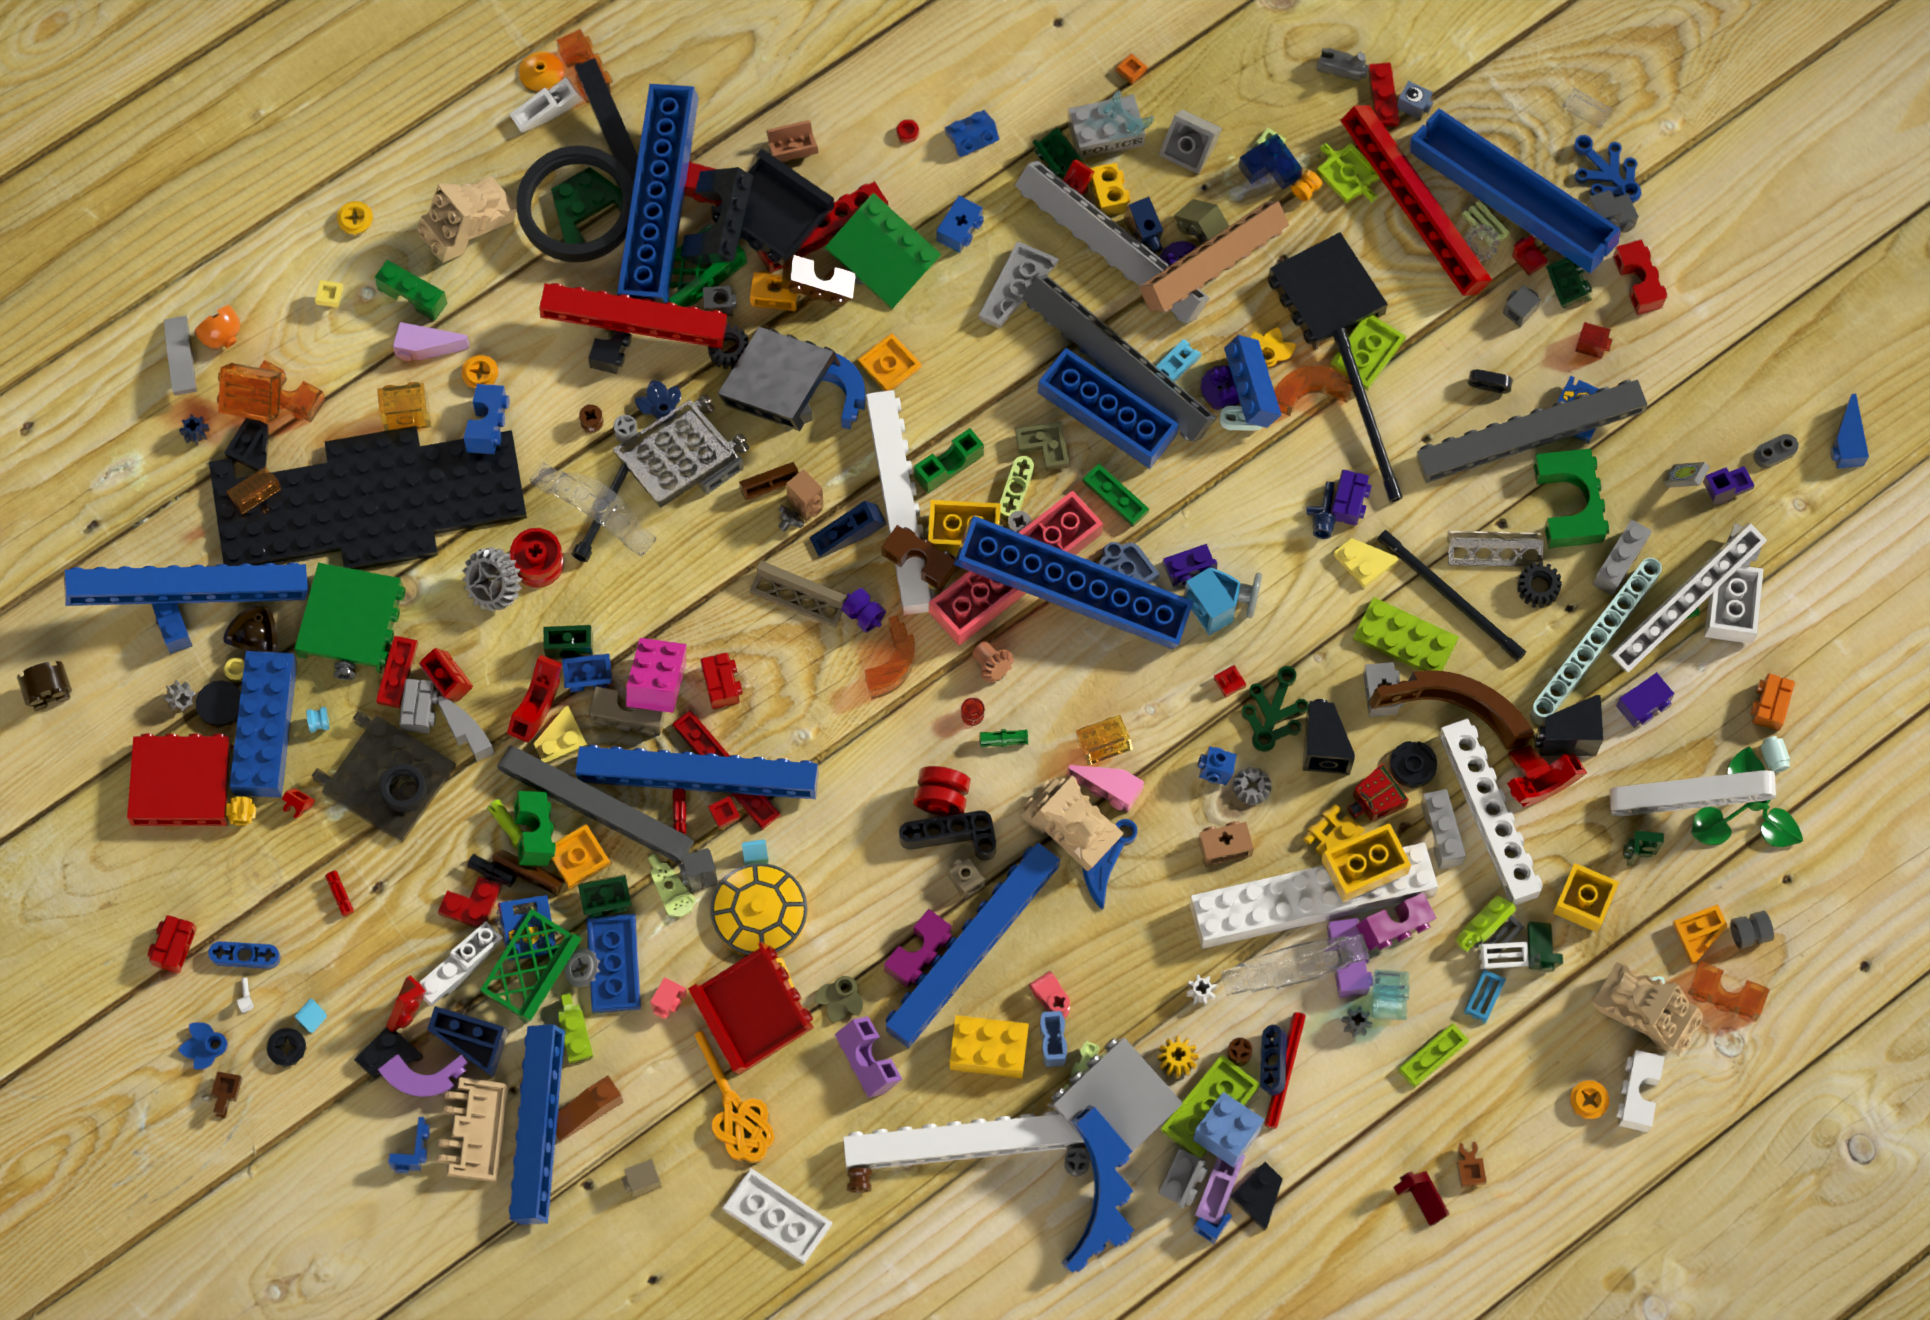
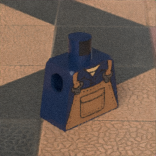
[1124,196,1163,254]

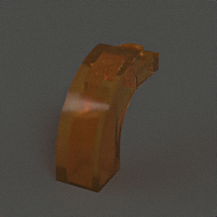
[1274,366,1352,416]
[865,615,915,700]

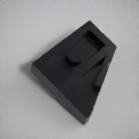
[224,415,269,474]
[354,1027,424,1078]

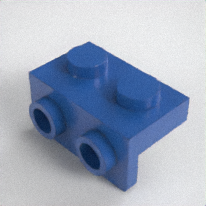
[944,110,999,157]
[562,653,613,692]

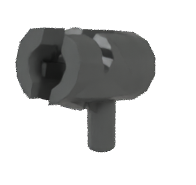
[1317,48,1369,81]

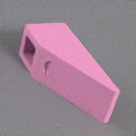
[1067,765,1144,812]

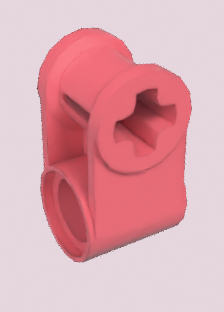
[1029,971,1070,1019]

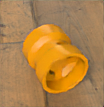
[1291,170,1322,202]

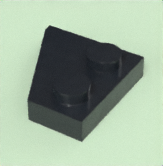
[1230,1162,1283,1231]

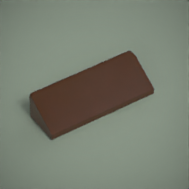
[492,850,565,896]

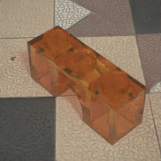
[556,29,612,103]
[249,360,326,422]
[1687,961,1770,1021]

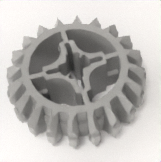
[462,547,522,611]

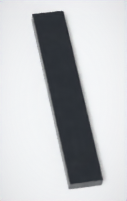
[574,58,638,183]

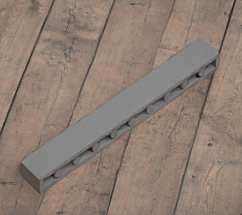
[1015,161,1210,323]

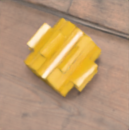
[226,796,256,826]

